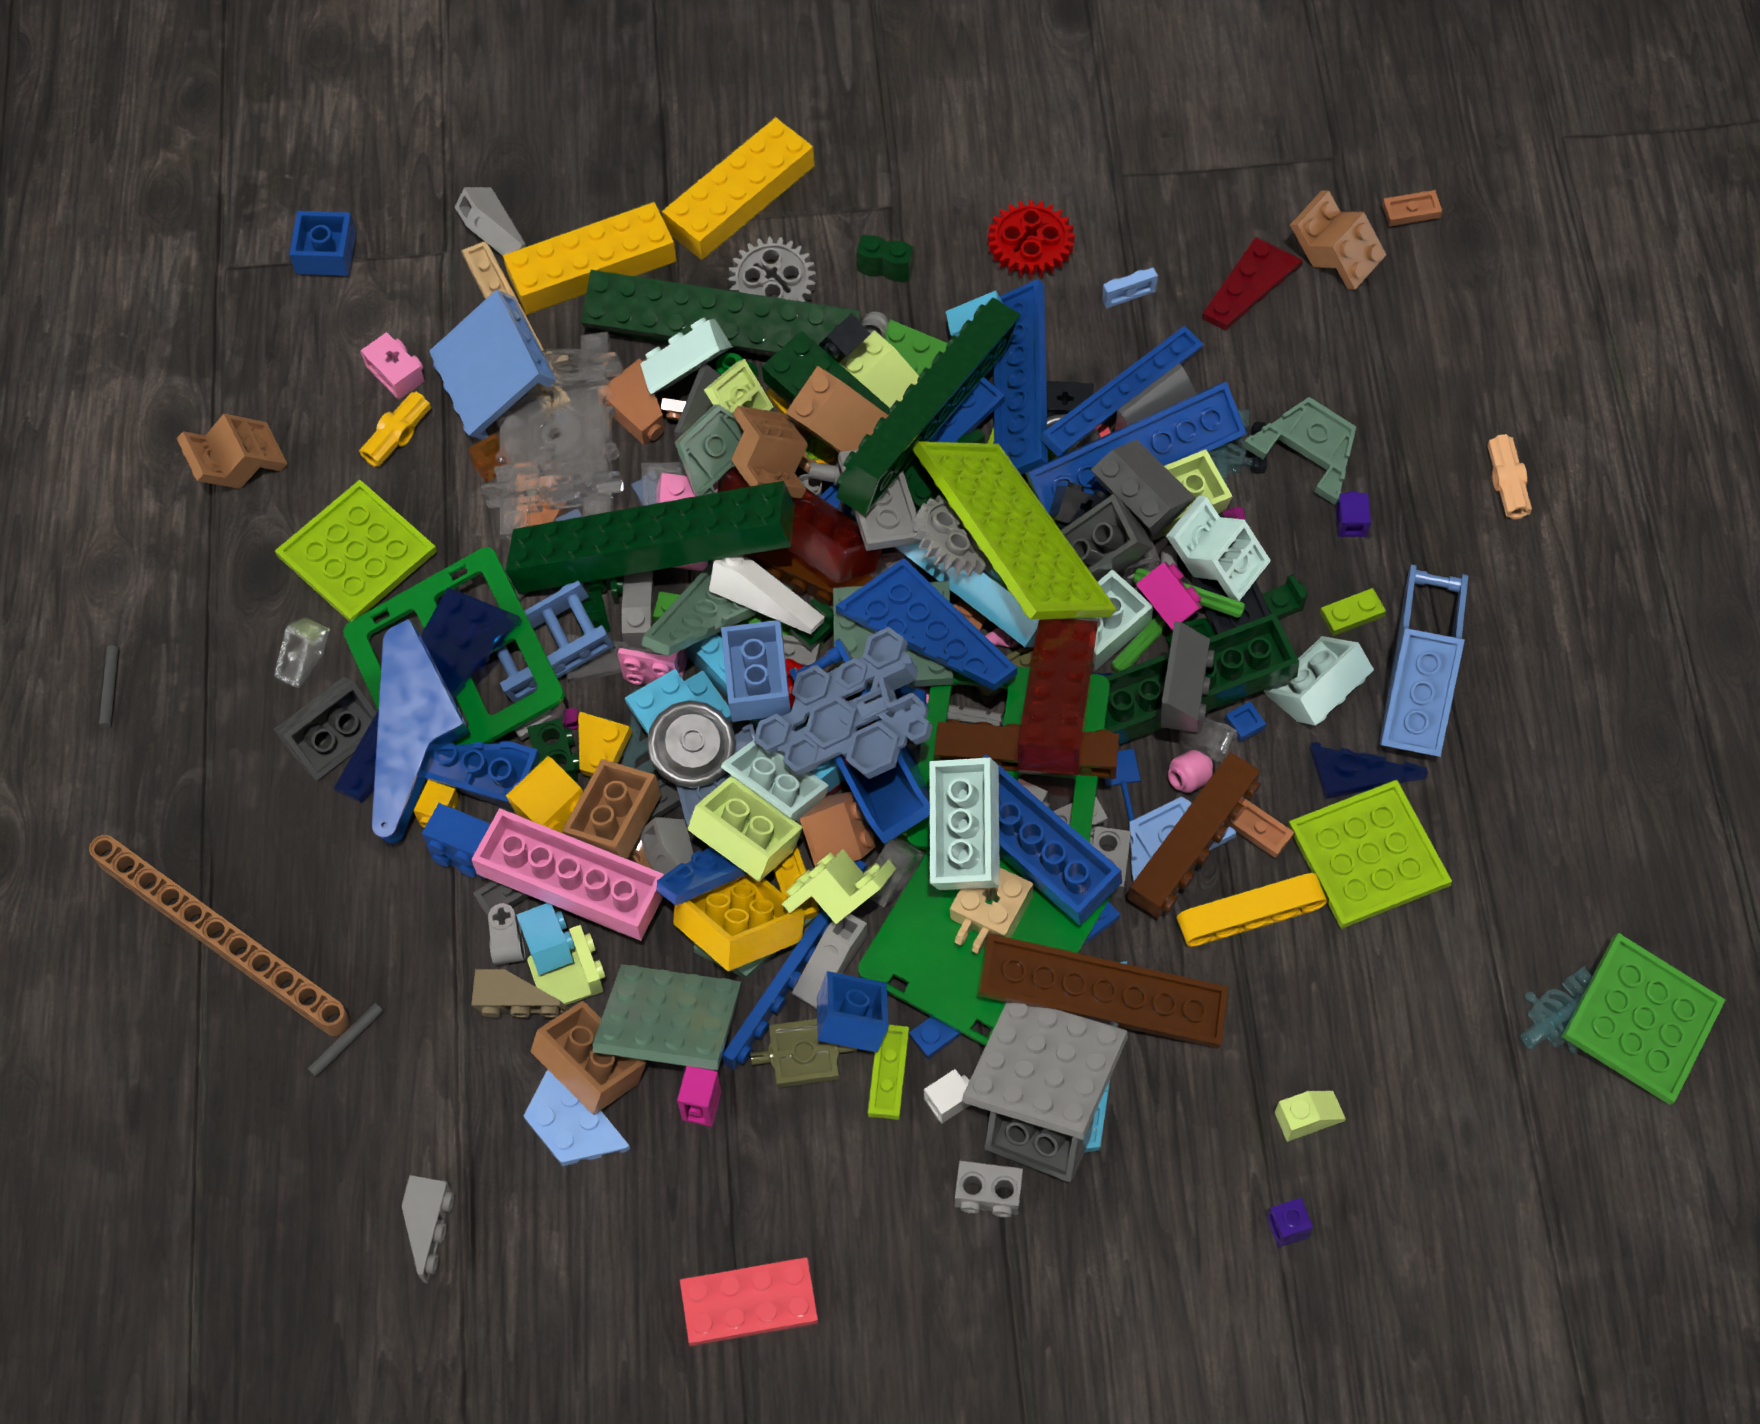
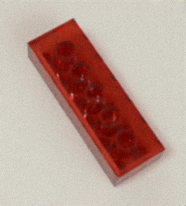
[720,467,883,583]
[1018,619,1098,775]

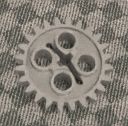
[728,237,816,302]
[913,495,992,576]

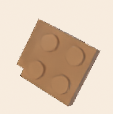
[1290,190,1386,290]
[731,405,808,499]
[177,414,287,489]

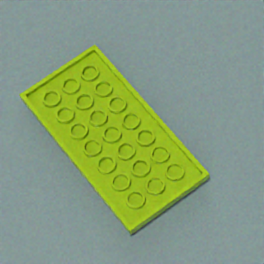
[913,441,1116,620]

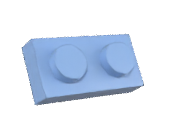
[1102,268,1158,308]

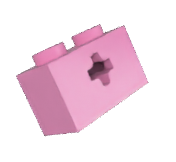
[361,332,425,400]

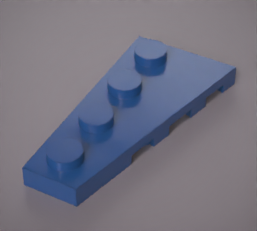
[656,846,747,905]

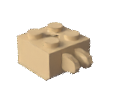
[950,867,1033,954]

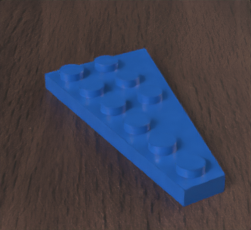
[835,558,1018,691]

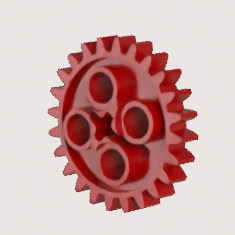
[987,199,1075,278]

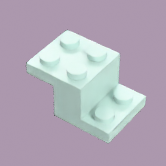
[1166,496,1271,601]

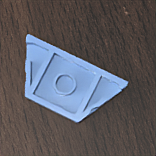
[1129,796,1236,883]
[524,1069,630,1166]

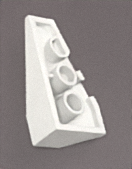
[709,555,825,634]

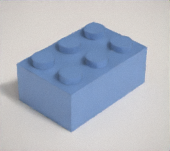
[721,620,791,722]

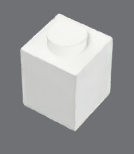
[924,1069,970,1124]

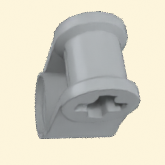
[488,903,526,966]

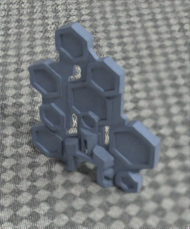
[754,627,933,779]

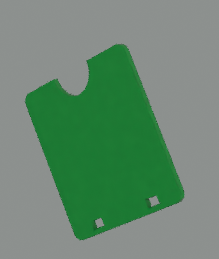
[858,850,1112,1046]

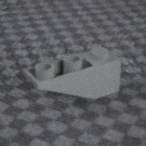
[455,187,526,256]
[640,817,694,875]
[792,913,867,1009]
[402,1175,454,1283]

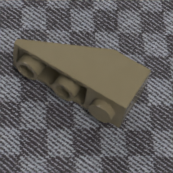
[471,969,570,1018]

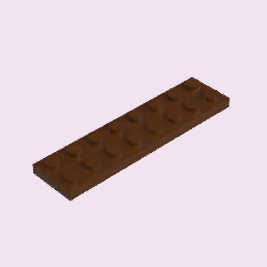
[977,933,1228,1048]

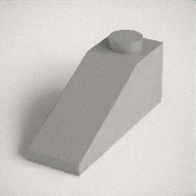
[622,571,654,650]

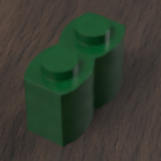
[856,235,914,282]

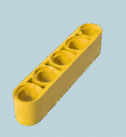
[1176,873,1327,947]

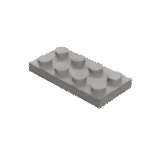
[838,449,922,551]

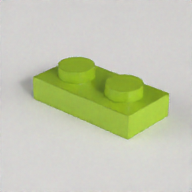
[1320,588,1386,636]

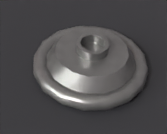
[647,700,736,788]

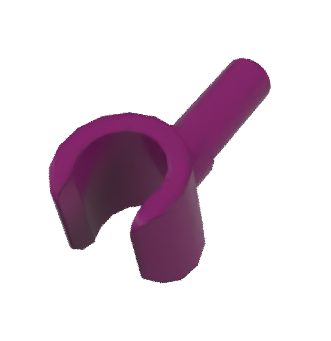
[1223,507,1246,521]
[562,708,579,730]

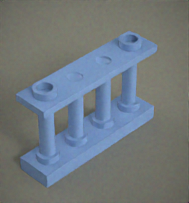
[485,581,615,703]

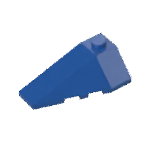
[417,741,539,811]

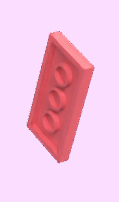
[680,1257,818,1346]

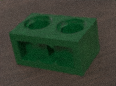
[527,718,580,782]

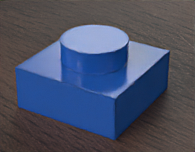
[1224,701,1266,742]

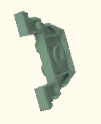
[1242,397,1356,505]
[675,404,744,496]

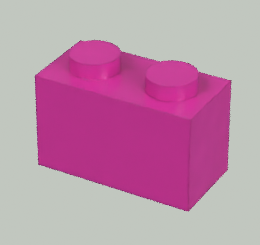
[1136,562,1202,630]
[677,1066,722,1127]

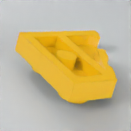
[578,712,633,777]

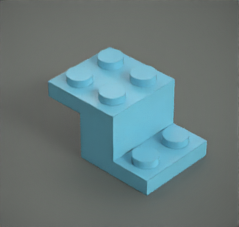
[625,669,732,734]

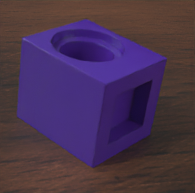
[1336,491,1371,537]
[1267,1198,1313,1248]

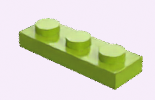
[868,1025,909,1120]

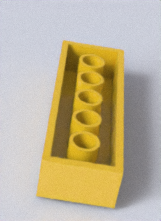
[662,117,814,260]
[503,202,677,315]

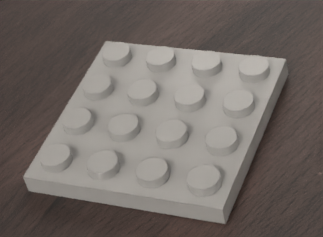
[963,1002,1128,1140]

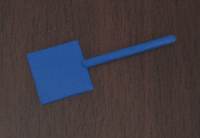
[1104,749,1141,823]

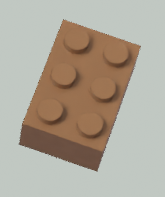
[562,759,662,859]
[530,1000,646,1115]

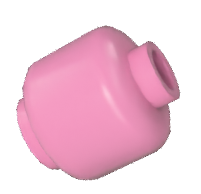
[1168,750,1213,793]

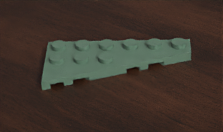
[641,560,793,656]

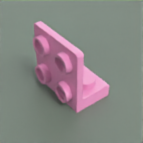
[617,648,688,685]

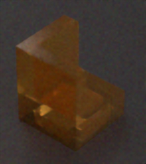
[467,433,513,483]

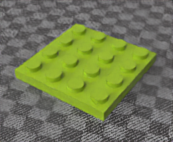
[275,480,437,622]
[1288,780,1452,929]

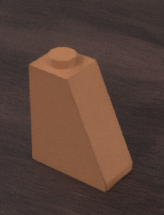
[598,358,665,446]

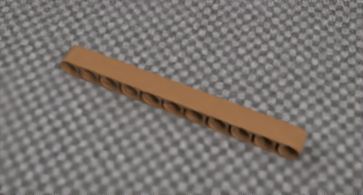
[89,835,350,1036]

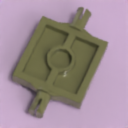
[750,1019,857,1088]

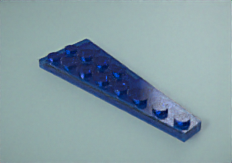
[334,587,522,803]

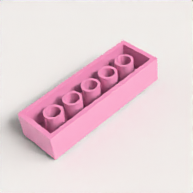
[471,808,664,941]

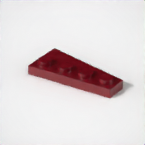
[1202,237,1303,331]

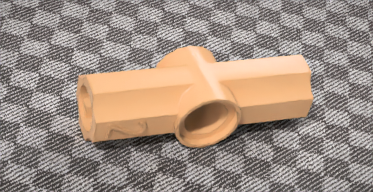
[1487,434,1532,520]

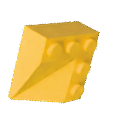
[673,874,805,971]

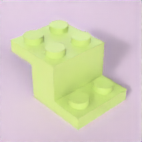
[704,359,774,467]
[782,849,896,924]

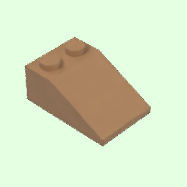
[786,366,889,452]

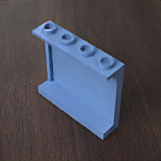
[429,289,556,442]

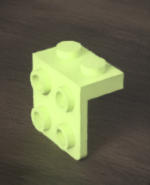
[527,925,605,1005]

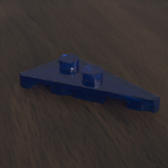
[1310,742,1428,799]

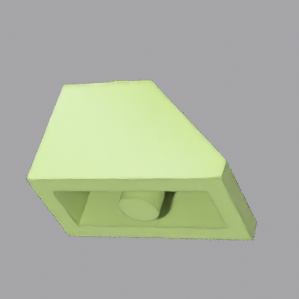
[1275,1091,1346,1142]

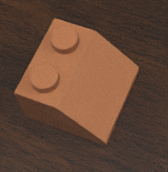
[799,792,875,866]

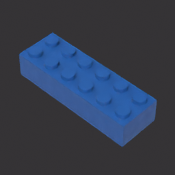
[983,754,1122,925]

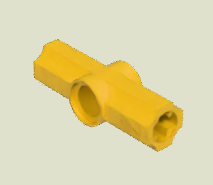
[359,392,431,467]

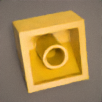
[506,756,583,833]

